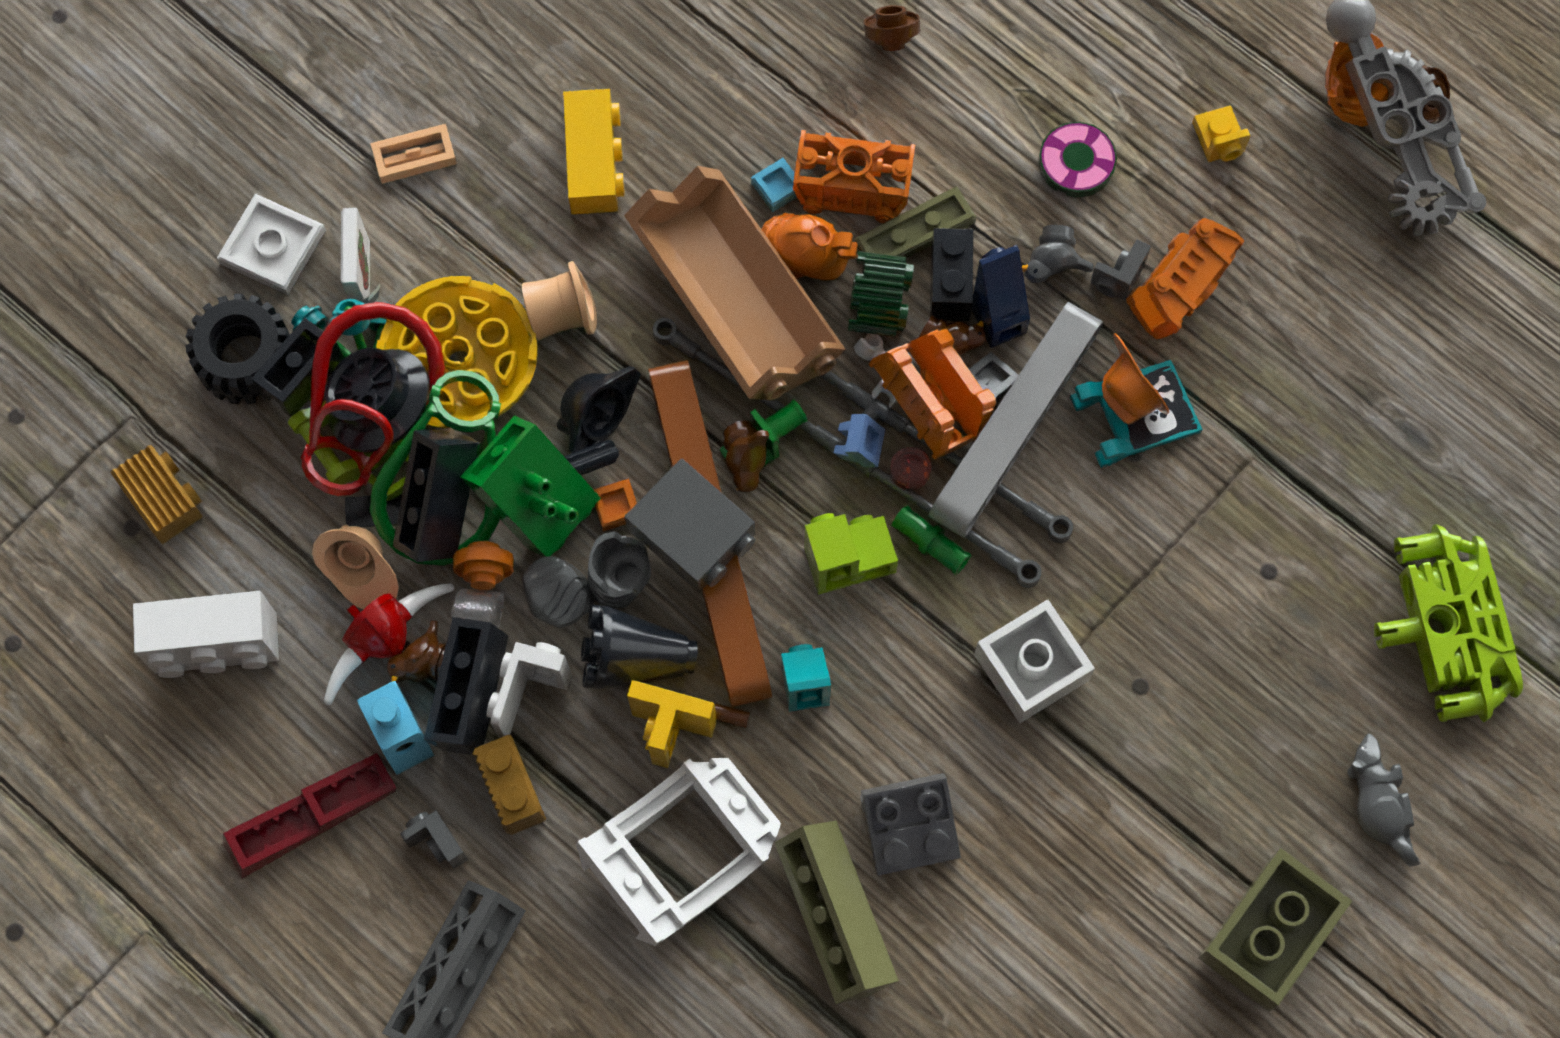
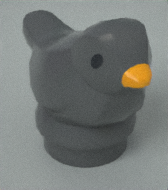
[1022,225,1094,284]

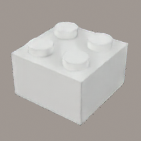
[974,600,1095,723]

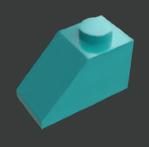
[781,644,831,712]

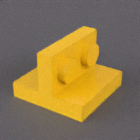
[627,680,717,768]

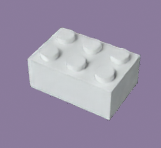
[133,591,279,678]

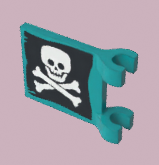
[1070,360,1203,468]

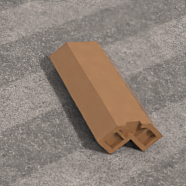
[624,166,846,401]

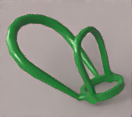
[370,370,501,566]

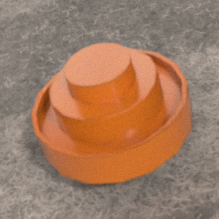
[453,541,514,590]

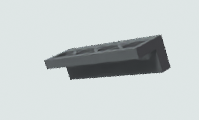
[382,880,526,1038]

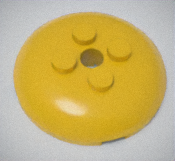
[376,276,538,428]

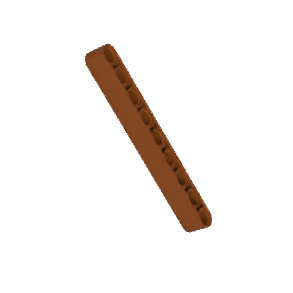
[648,360,772,707]

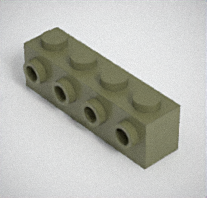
[774,820,899,1004]

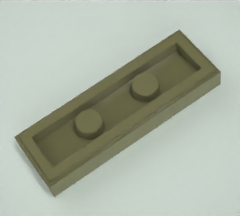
[855,186,977,258]

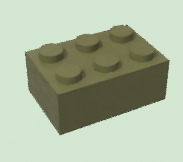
[1198,848,1352,1011]

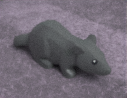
[1348,734,1421,867]

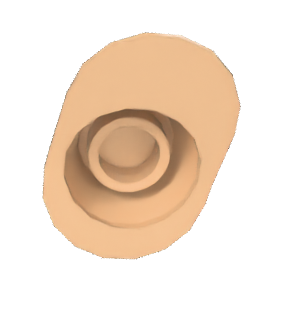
[312,525,399,609]

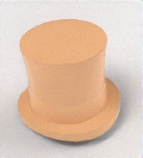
[522,261,597,340]

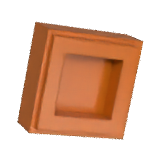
[594,478,637,532]

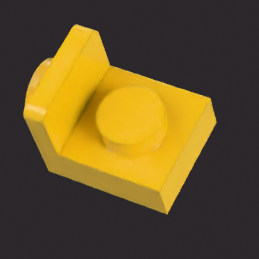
[1192,105,1251,163]

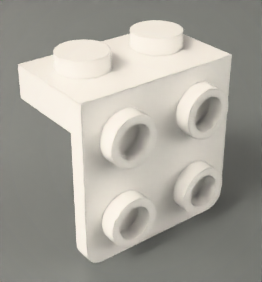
[487,642,572,738]

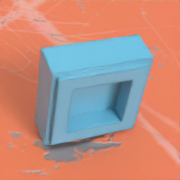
[751,158,797,212]

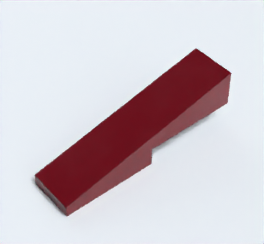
[223,753,397,879]

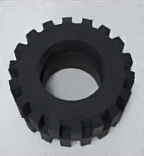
[185,294,290,405]

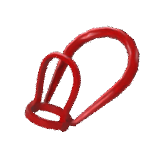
[300,302,445,496]

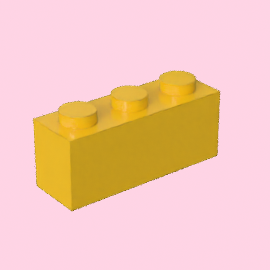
[563,89,625,215]

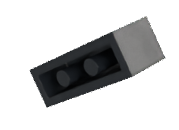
[393,428,479,562]
[424,618,509,755]

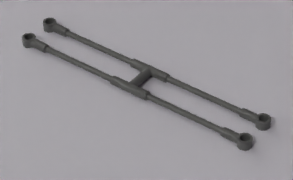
[653,318,1073,588]

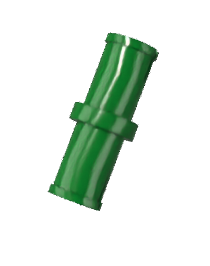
[891,505,972,575]

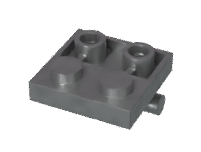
[860,773,961,876]

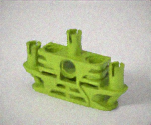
[1374,524,1523,722]

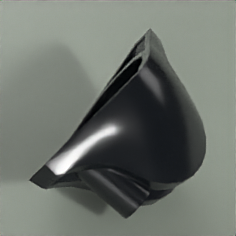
[557,367,641,453]

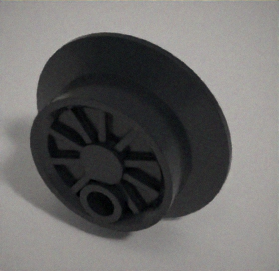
[325,348,430,452]

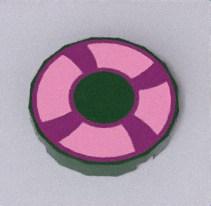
[1038,121,1117,198]

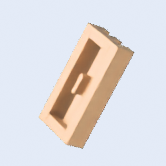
[370,124,457,184]

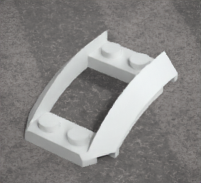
[576,758,781,946]

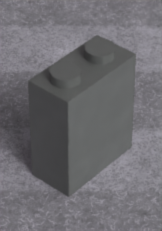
[624,458,756,593]

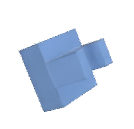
[834,414,885,467]

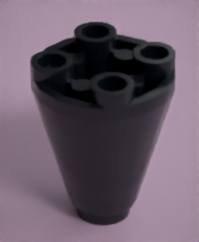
[581,604,698,689]

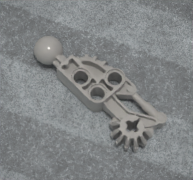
[1325,0,1486,236]

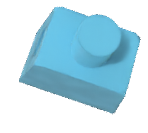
[357,681,434,775]

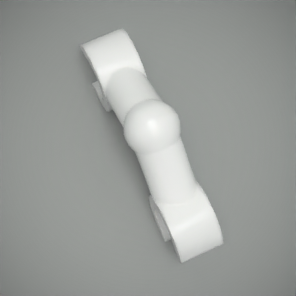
[853,333,897,408]

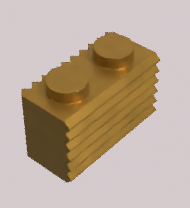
[110,445,203,544]
[473,734,546,835]

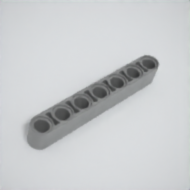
[928,302,1103,538]

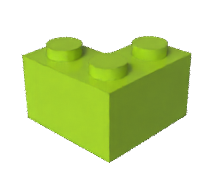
[804,513,898,595]

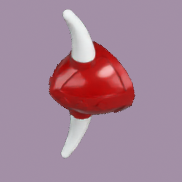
[324,583,454,705]

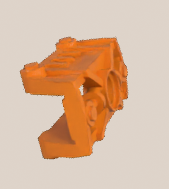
[793,130,915,223]
[1126,218,1245,340]
[869,329,996,459]

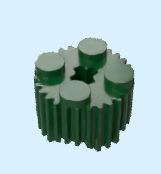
[848,251,914,337]

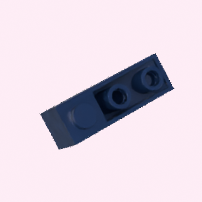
[971,245,1030,348]

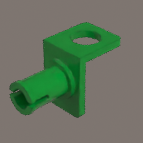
[720,399,808,467]

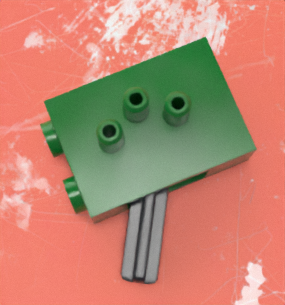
[460,416,619,557]

